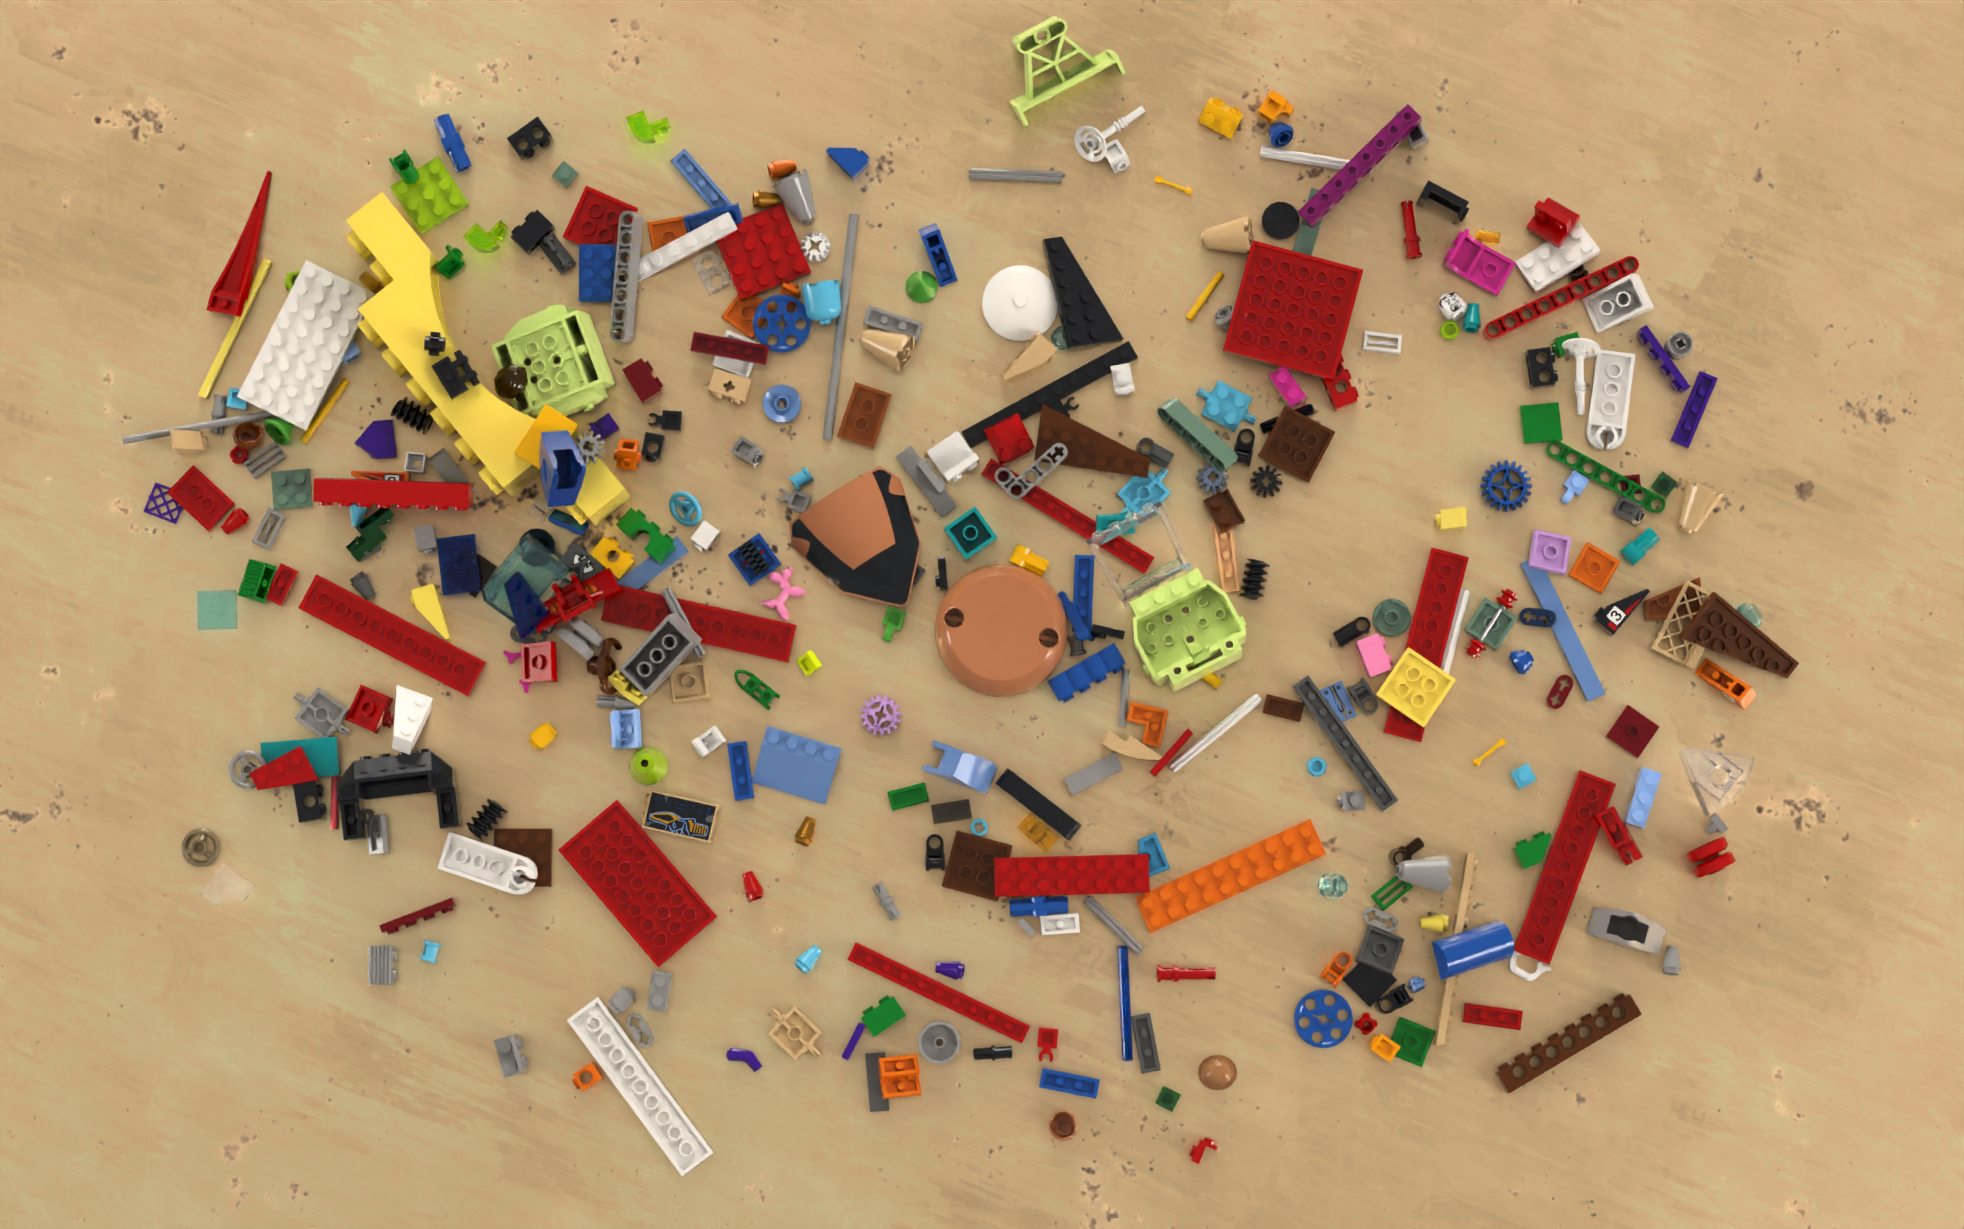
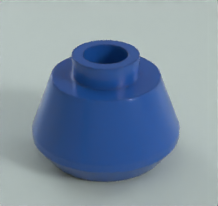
[1269,122,1294,147]
[1509,650,1534,675]

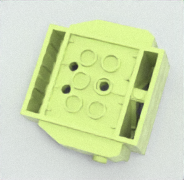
[490,304,616,417]
[1129,568,1247,692]

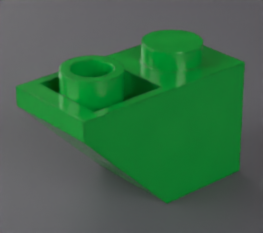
[1512,831,1551,870]

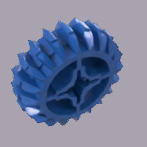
[1480,460,1533,512]

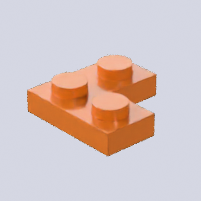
[1127,702,1169,748]

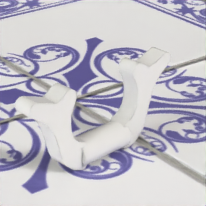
[1509,951,1551,981]

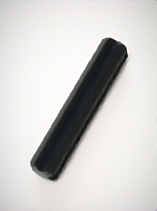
[1260,404,1314,433]

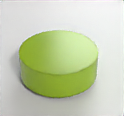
[1440,321,1459,341]

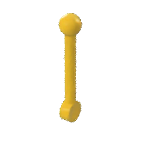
[1155,176,1192,195]
[1473,738,1506,766]

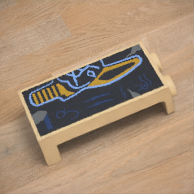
[640,790,719,843]

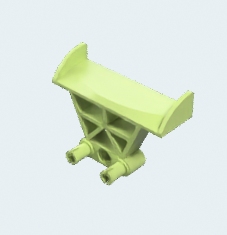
[1009,16,1126,127]

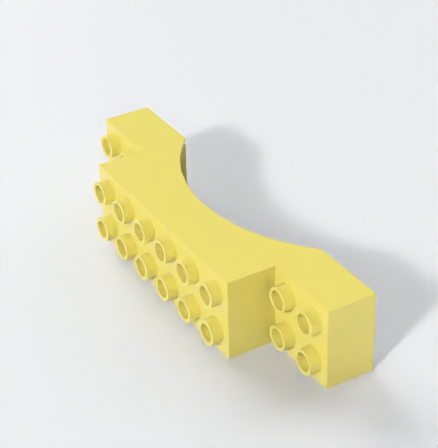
[345,192,631,527]

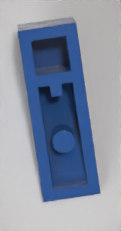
[918,223,958,287]

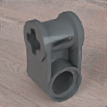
[1346,677,1378,715]

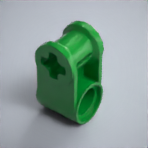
[389,149,419,184]

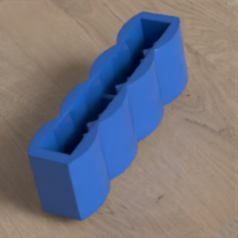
[1047,643,1126,703]

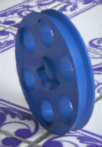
[753,294,811,352]
[1294,990,1353,1048]

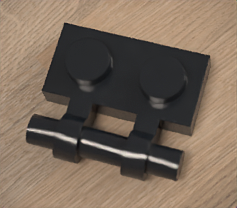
[432,350,480,400]

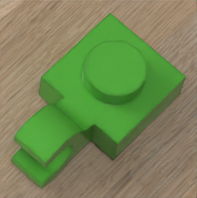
[882,606,907,642]

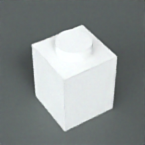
[691,520,721,551]

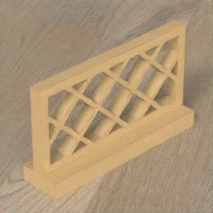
[1651,580,1729,670]

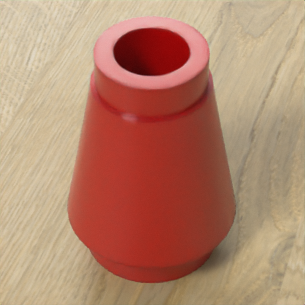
[221,507,250,535]
[742,871,764,901]

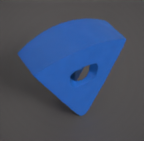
[539,430,586,507]

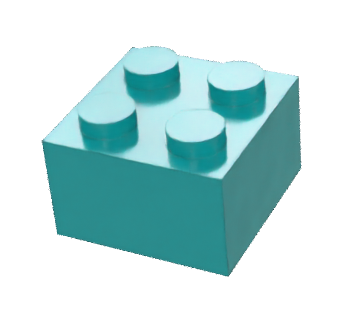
[944,507,997,561]

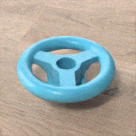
[669,491,702,526]

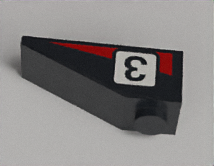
[1593,589,1650,636]

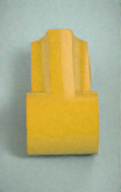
[1009,544,1050,577]

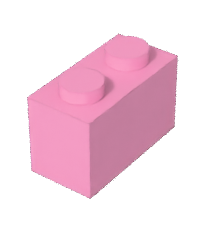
[1355,633,1393,678]

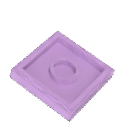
[1528,529,1571,575]

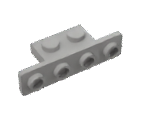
[896,446,956,517]

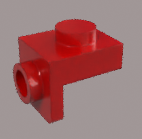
[1189,1137,1218,1164]

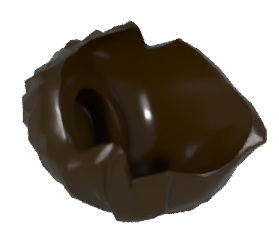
[494,365,528,399]

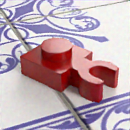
[1037,1027,1058,1062]

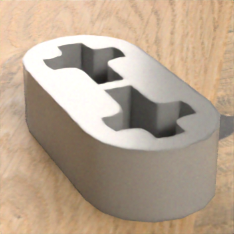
[1362,907,1398,932]
[626,1013,654,1047]

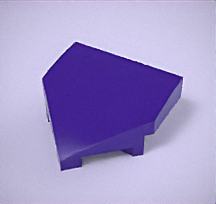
[354,419,397,460]

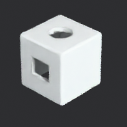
[404,452,428,475]

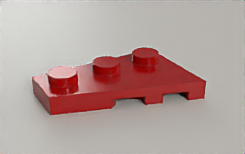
[249,746,319,790]

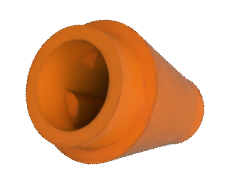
[767,159,797,180]

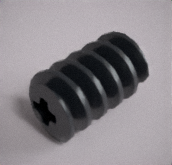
[391,397,433,435]
[1239,559,1270,601]
[466,799,508,841]

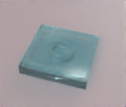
[197,590,237,630]

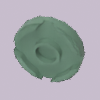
[1372,599,1411,637]

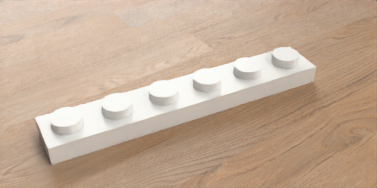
[638,212,738,282]

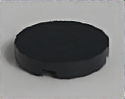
[1262,202,1300,240]

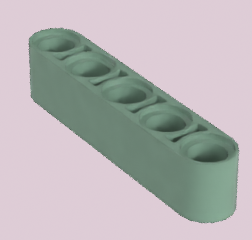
[1157,397,1238,472]

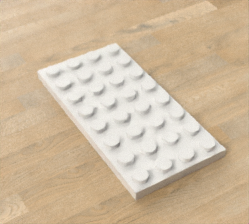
[237,260,375,431]

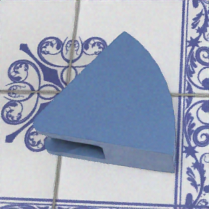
[921,741,997,793]

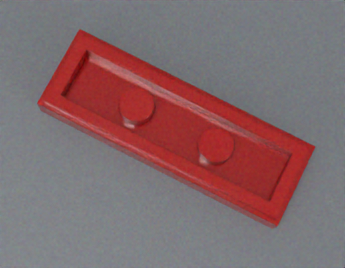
[1149,729,1193,777]
[1462,1003,1523,1030]

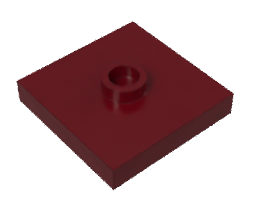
[1605,705,1659,758]

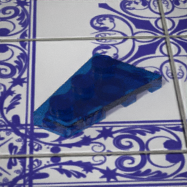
[504,571,550,639]

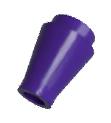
[935,961,965,980]

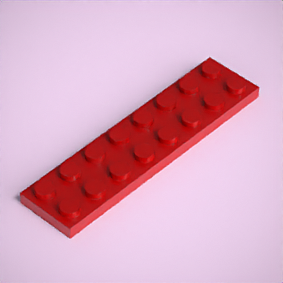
[994,854,1150,897]

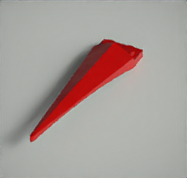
[206,170,272,317]

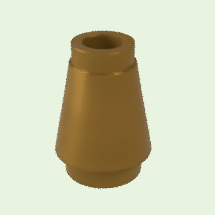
[752,190,781,209]
[794,816,816,846]

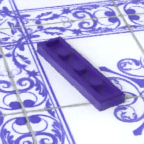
[1670,371,1718,449]

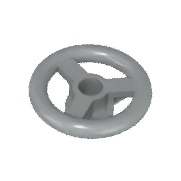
[229,750,266,789]

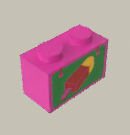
[1267,367,1306,408]

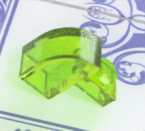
[626,111,671,143]
[463,220,508,253]

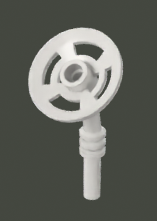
[1074,106,1146,162]
[1562,338,1600,415]

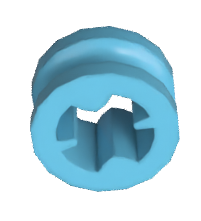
[971,819,988,836]

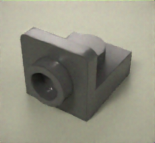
[1612,495,1645,526]

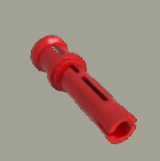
[1401,200,1423,260]
[1156,965,1216,982]

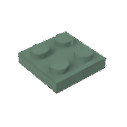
[271,468,313,510]

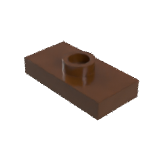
[1262,694,1304,722]

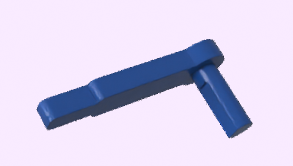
[1058,591,1095,641]

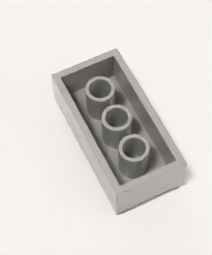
[619,612,703,696]

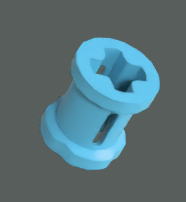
[789,466,814,491]
[419,940,441,963]

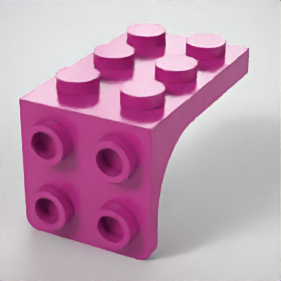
[1443,228,1516,296]

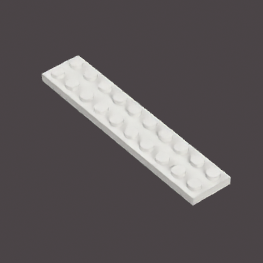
[567,997,714,1176]

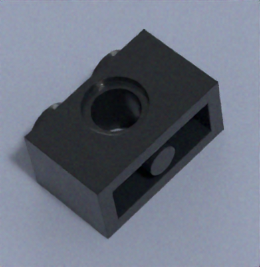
[293,781,327,823]

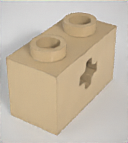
[708,368,752,405]

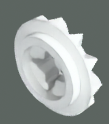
[800,231,830,262]

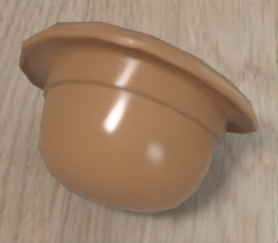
[1198,1055,1237,1090]

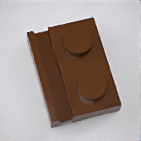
[1203,489,1245,535]

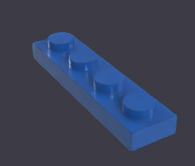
[1072,555,1094,632]

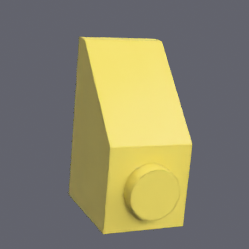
[1436,507,1467,531]

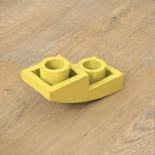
[608,670,647,705]

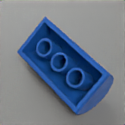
[1432,920,1514,980]

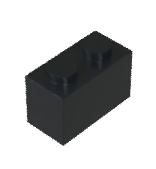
[510,210,555,255]

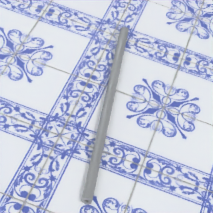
[122,411,277,444]

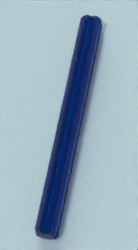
[1117,946,1133,1061]

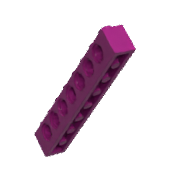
[1298,104,1422,228]

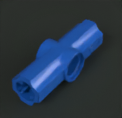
[434,113,471,172]
[1009,896,1068,917]

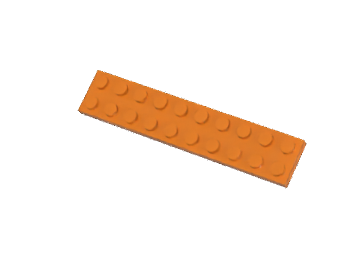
[1135,819,1326,933]

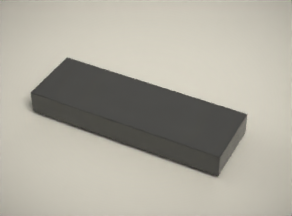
[1131,1013,1161,1074]
[865,1052,889,1112]

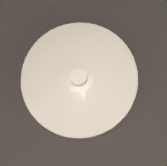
[982,265,1058,342]

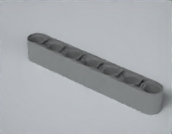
[610,210,643,343]

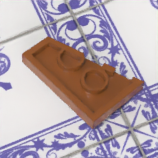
[1644,577,1703,620]

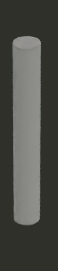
[1118,669,1130,727]

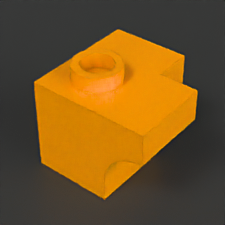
[1257,90,1294,125]

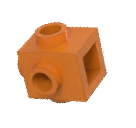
[614,438,642,470]

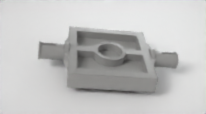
[293,687,351,738]

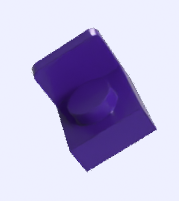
[588,413,620,441]

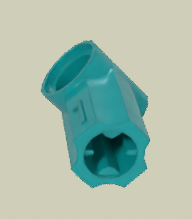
[1620,528,1660,565]

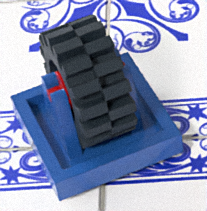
[728,533,781,587]

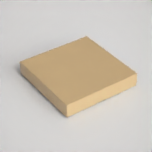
[669,660,711,704]

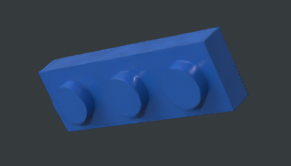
[683,202,743,233]
[727,741,754,801]
[1039,1068,1100,1098]

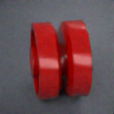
[1686,836,1736,878]

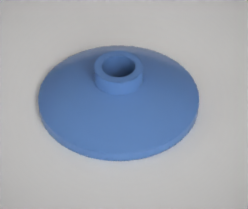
[763,384,801,423]

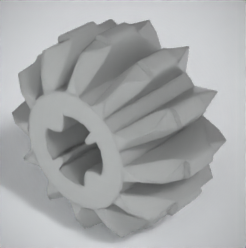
[575,431,606,465]

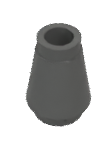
[350,571,376,600]

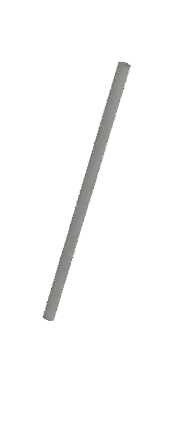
[822,214,859,440]

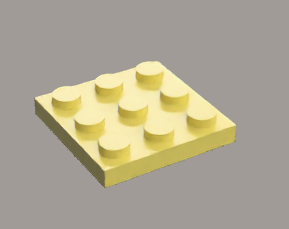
[1376,647,1456,728]

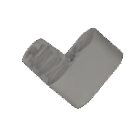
[995,443,1068,500]

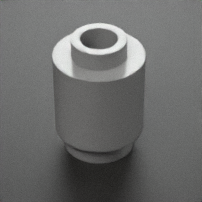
[607,986,636,1015]

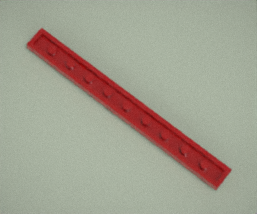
[981,458,1155,574]
[847,943,1030,1043]

